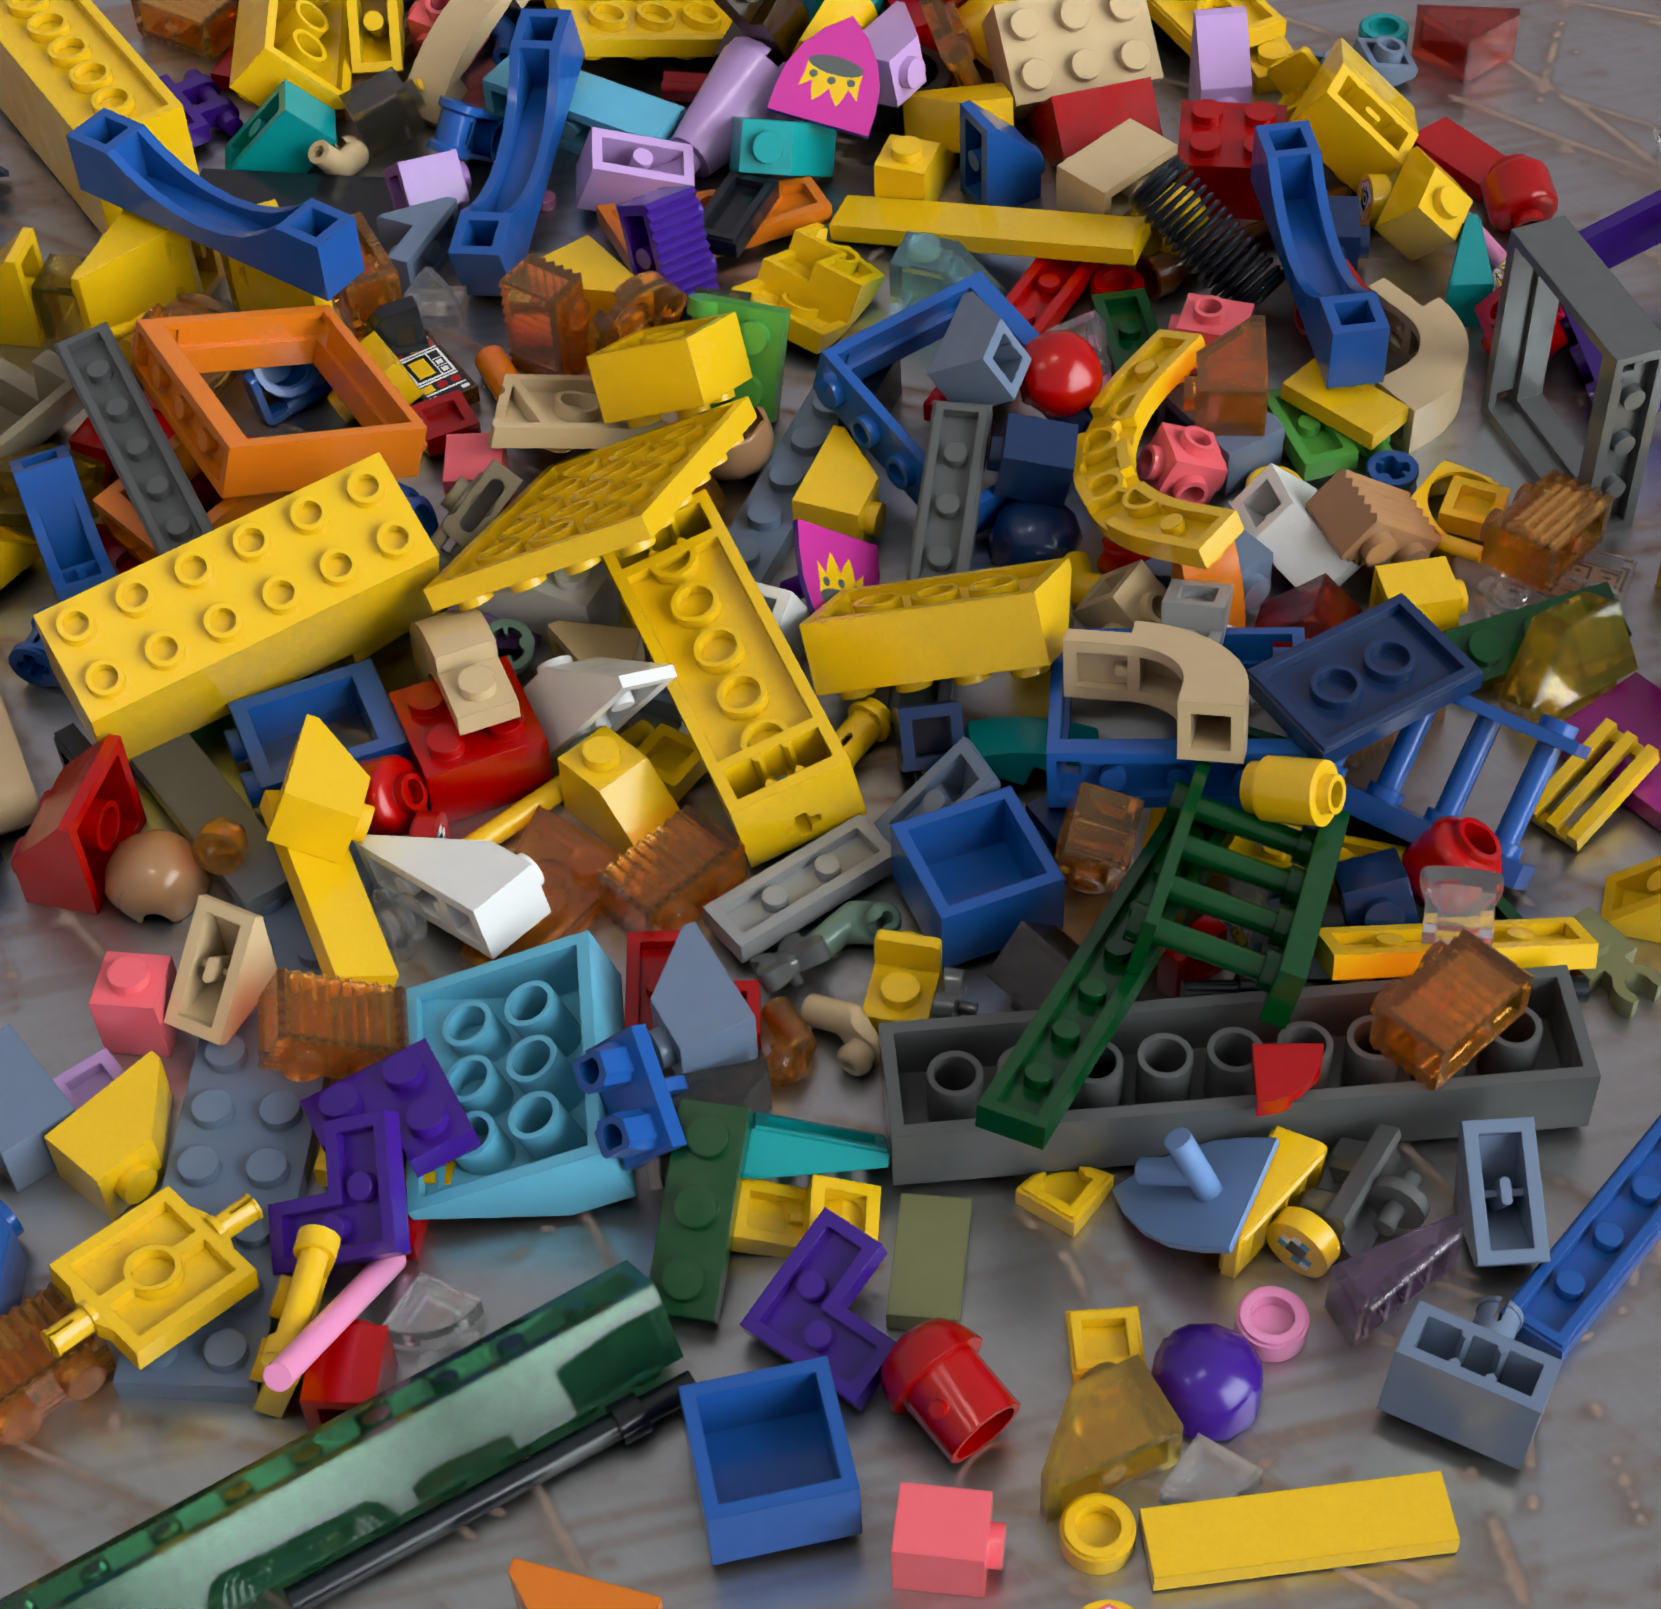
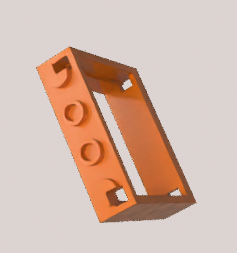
[131,305,428,499]

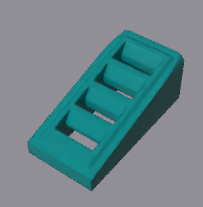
[1445,214,1494,327]
[743,1111,890,1180]

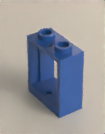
[224,659,412,809]

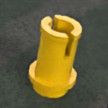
[835,697,893,769]

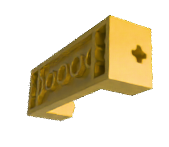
[601,489,868,868]

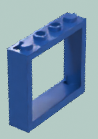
[813,271,1093,535]
[1046,627,1310,808]

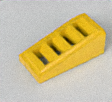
[1218,1126,1327,1279]

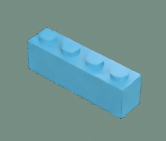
[482,56,685,155]

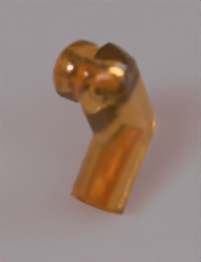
[759,996,817,1086]

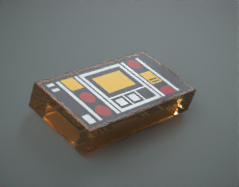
[397,327,480,406]

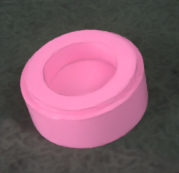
[1234,1286,1310,1363]

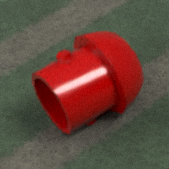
[881,1317,1021,1463]

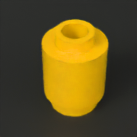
[1240,755,1346,827]

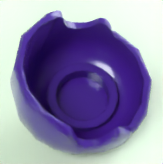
[1150,1323,1263,1442]

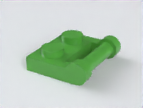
[687,293,791,423]

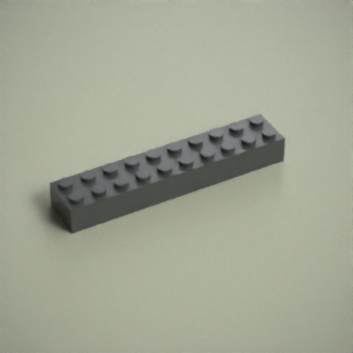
[878,965,1601,1186]

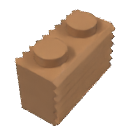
[1305,469,1441,570]

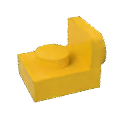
[862,929,943,1035]

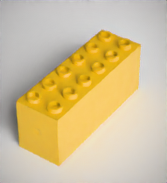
[0,0,200,234]
[33,452,440,763]

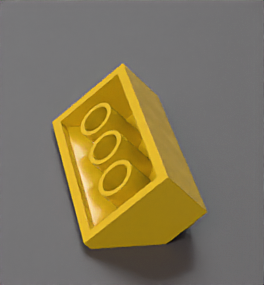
[229,0,352,110]
[799,557,1072,700]

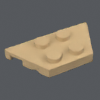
[488,374,669,453]

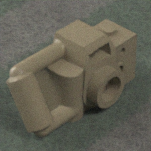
[430,458,523,573]

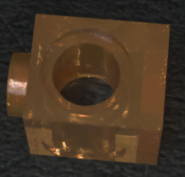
[1053,781,1145,894]

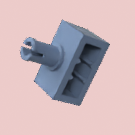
[1377,1295,1563,1470]

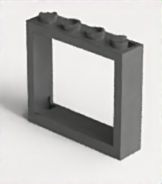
[1481,215,1661,542]

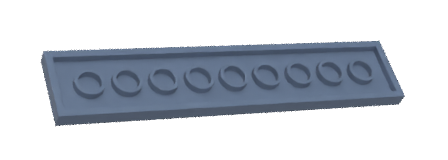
[112,826,373,1403]

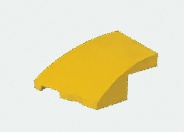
[728,222,885,355]

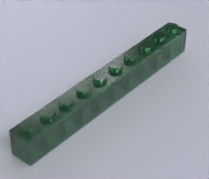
[0,1259,684,1609]

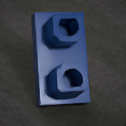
[572,1024,689,1171]

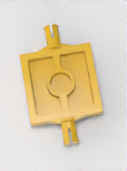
[40,1186,263,1370]

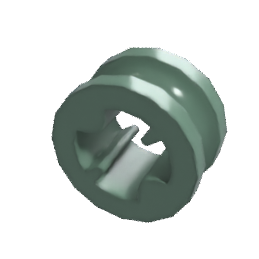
[489,618,535,675]

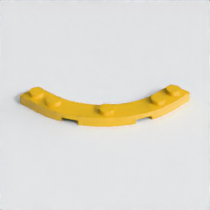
[1072,329,1245,569]

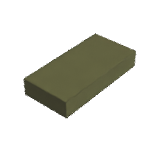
[886,1193,972,1330]

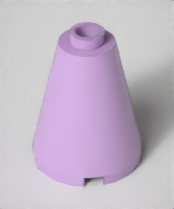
[670,37,798,178]

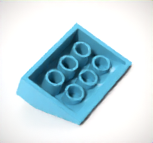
[405,930,636,1220]

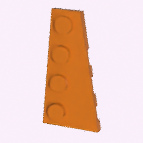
[596,176,832,274]

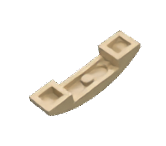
[400,0,529,128]

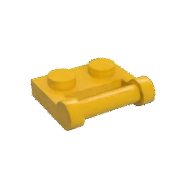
[248,1224,341,1419]

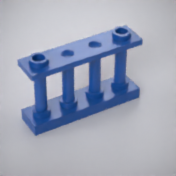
[1334,695,1592,891]

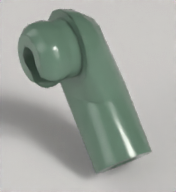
[805,901,902,964]

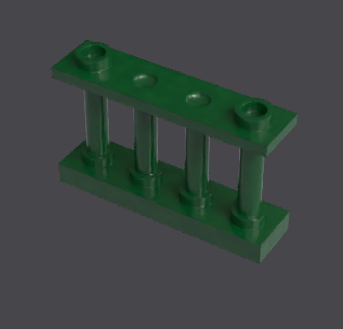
[1122,761,1351,1029]

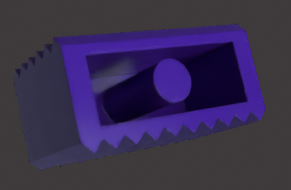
[616,186,720,312]

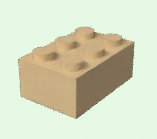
[982,0,1164,120]

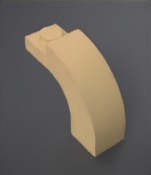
[1368,277,1469,454]
[410,607,521,736]
[1063,620,1249,764]

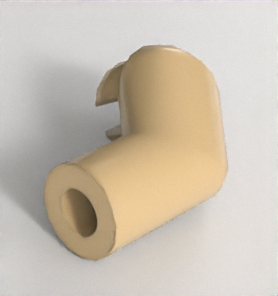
[308,135,369,176]
[801,993,880,1076]

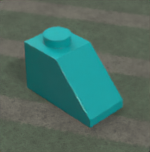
[225,79,338,174]
[729,116,836,177]

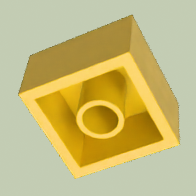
[586,311,753,428]

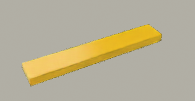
[829,195,1151,266]

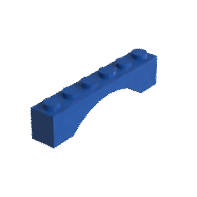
[448,8,585,297]
[66,107,365,301]
[1250,120,1390,388]

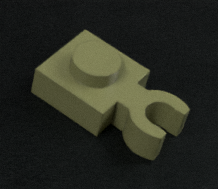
[1570,906,1661,1020]

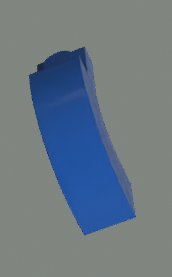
[8,444,117,603]

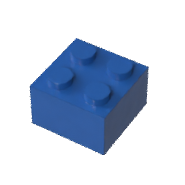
[890,786,1065,969]
[678,1356,862,1565]

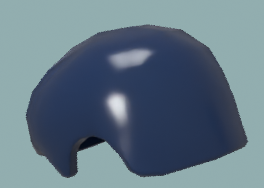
[987,499,1083,567]

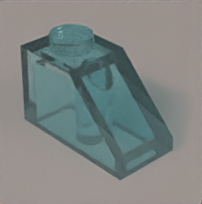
[889,231,1008,315]

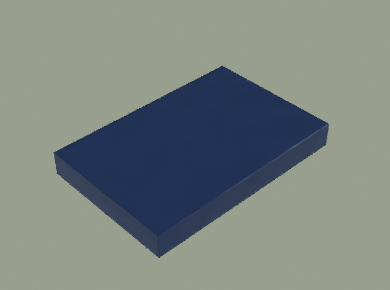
[1246,593,1484,763]

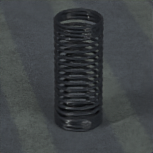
[1127,155,1286,309]

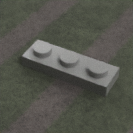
[703,814,892,964]

